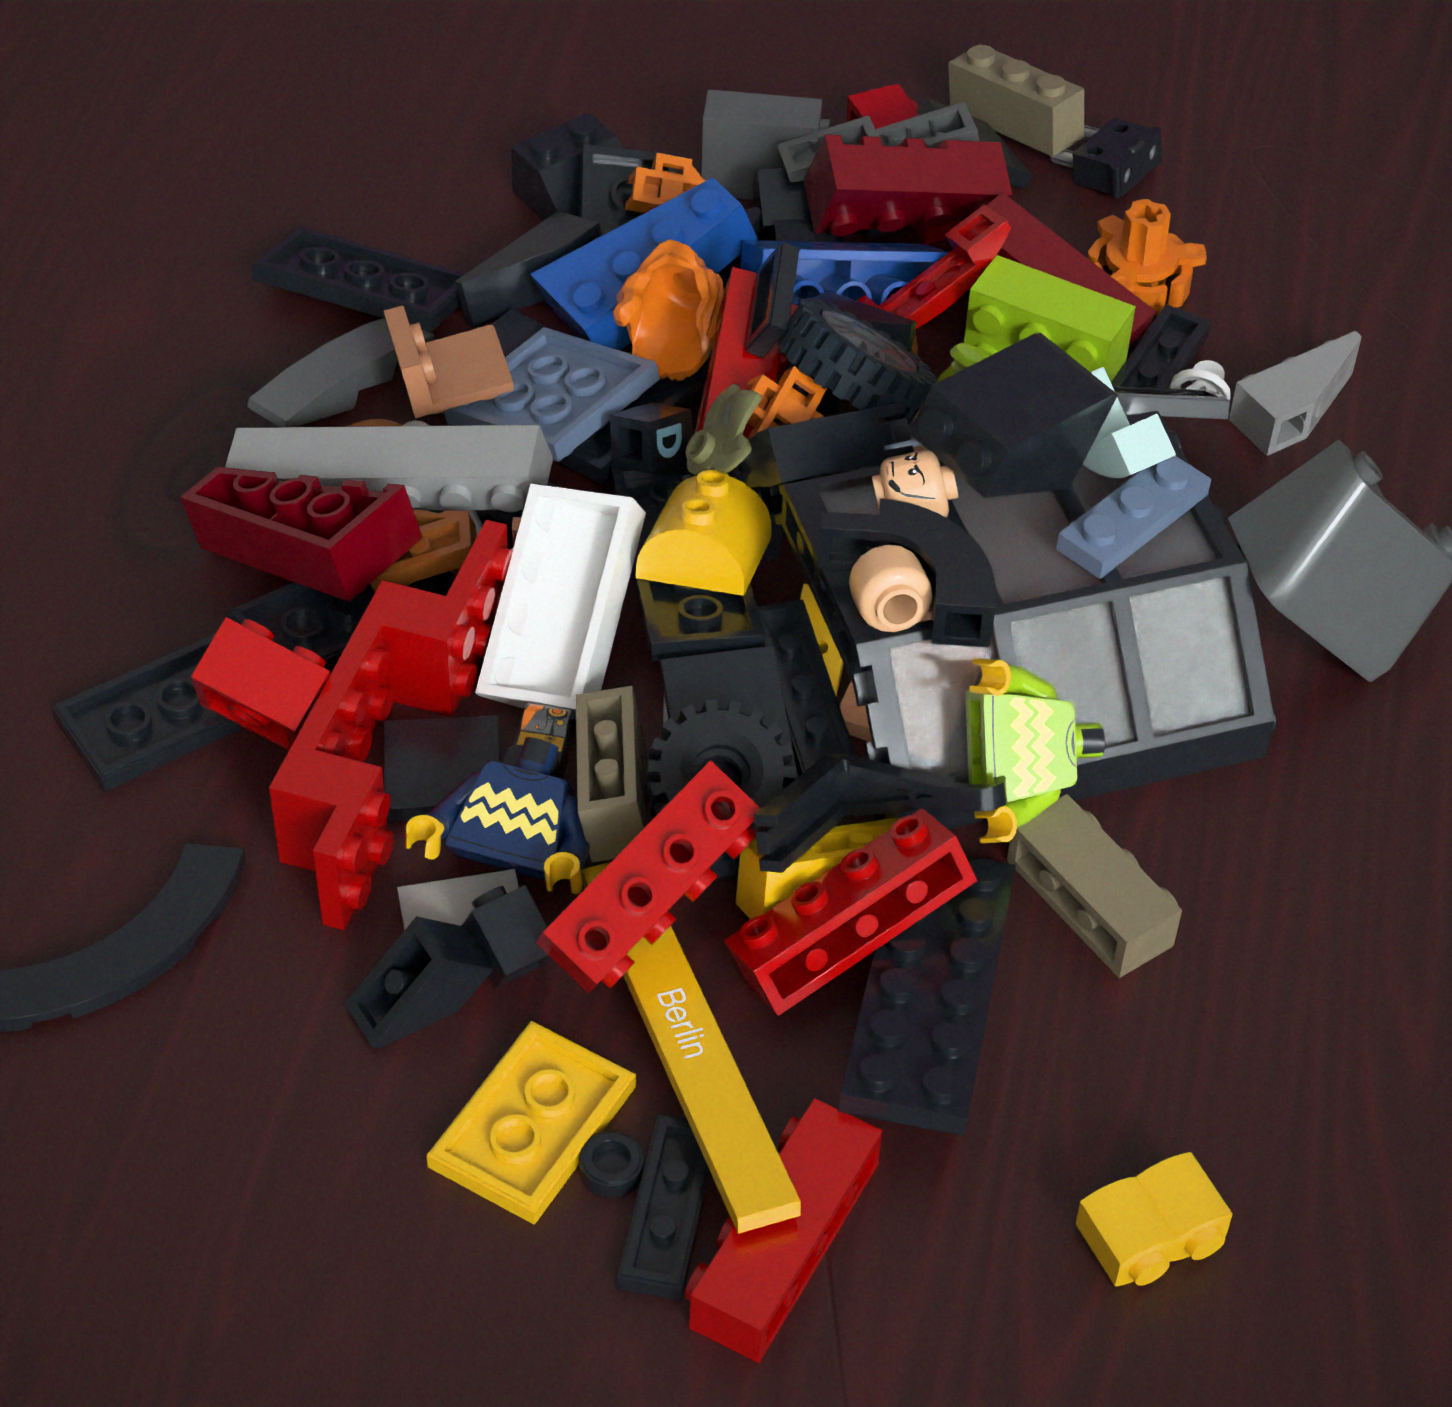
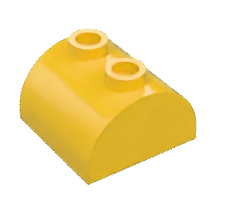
[636,470,771,596]

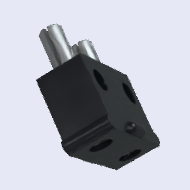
[1051,118,1162,199]

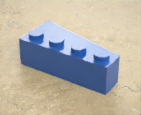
[530,177,758,351]
[740,240,949,306]

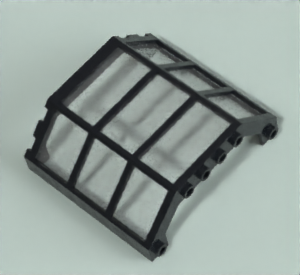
[752,410,1276,829]

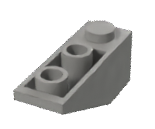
[1229,331,1362,456]

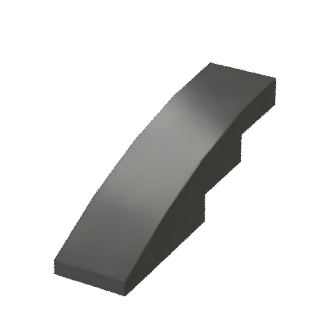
[247,318,434,427]

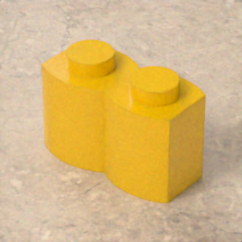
[1075,1152,1233,1287]

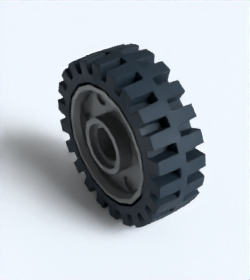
[778,298,937,424]

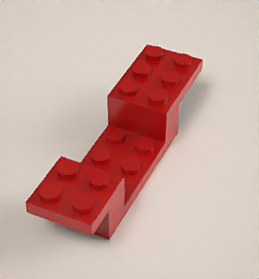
[269,520,513,931]

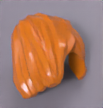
[613,239,724,380]

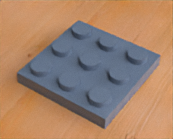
[444,327,660,462]

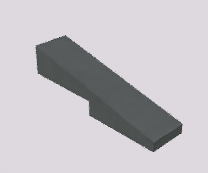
[777,102,980,182]

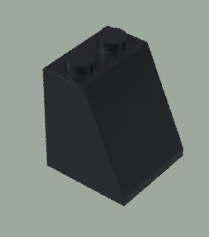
[909,333,1118,498]

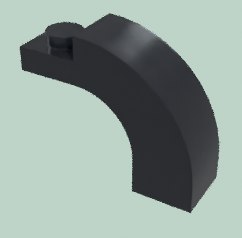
[818,498,996,648]

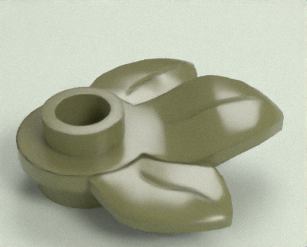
[686,384,762,476]

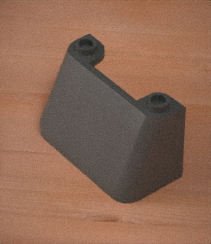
[1228,439,1452,682]

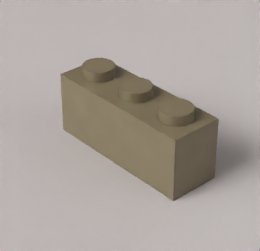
[948,44,1084,157]
[576,686,649,863]
[1007,794,1182,978]

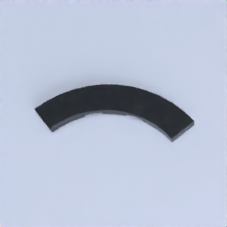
[0,843,246,1032]

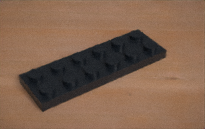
[611,462,765,662]
[838,856,1016,1136]

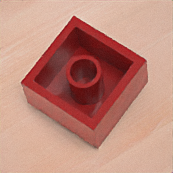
[191,617,330,751]

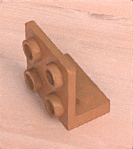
[384,305,515,418]

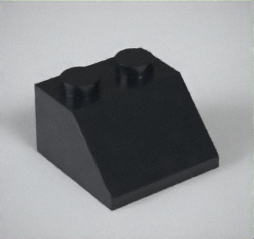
[511,112,622,220]

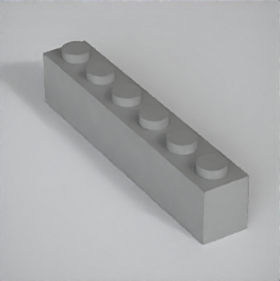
[225,425,553,512]

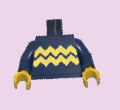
[405,737,590,894]

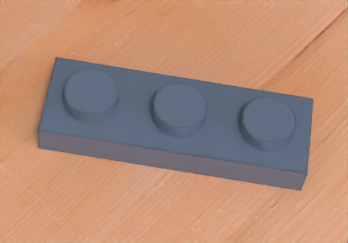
[1056,456,1211,579]

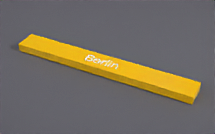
[581,862,801,1234]

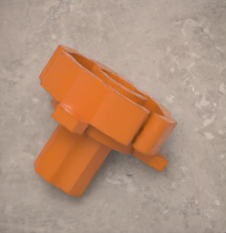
[1087,199,1206,316]

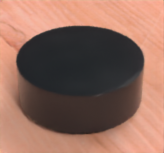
[580,1131,643,1198]

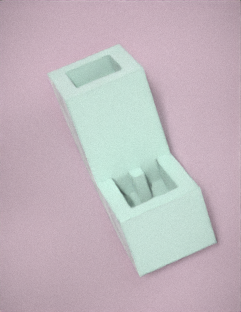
[1083,367,1176,478]

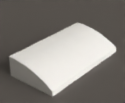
[475,484,646,719]

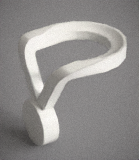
[1169,360,1231,401]

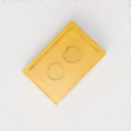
[426,1021,636,1225]

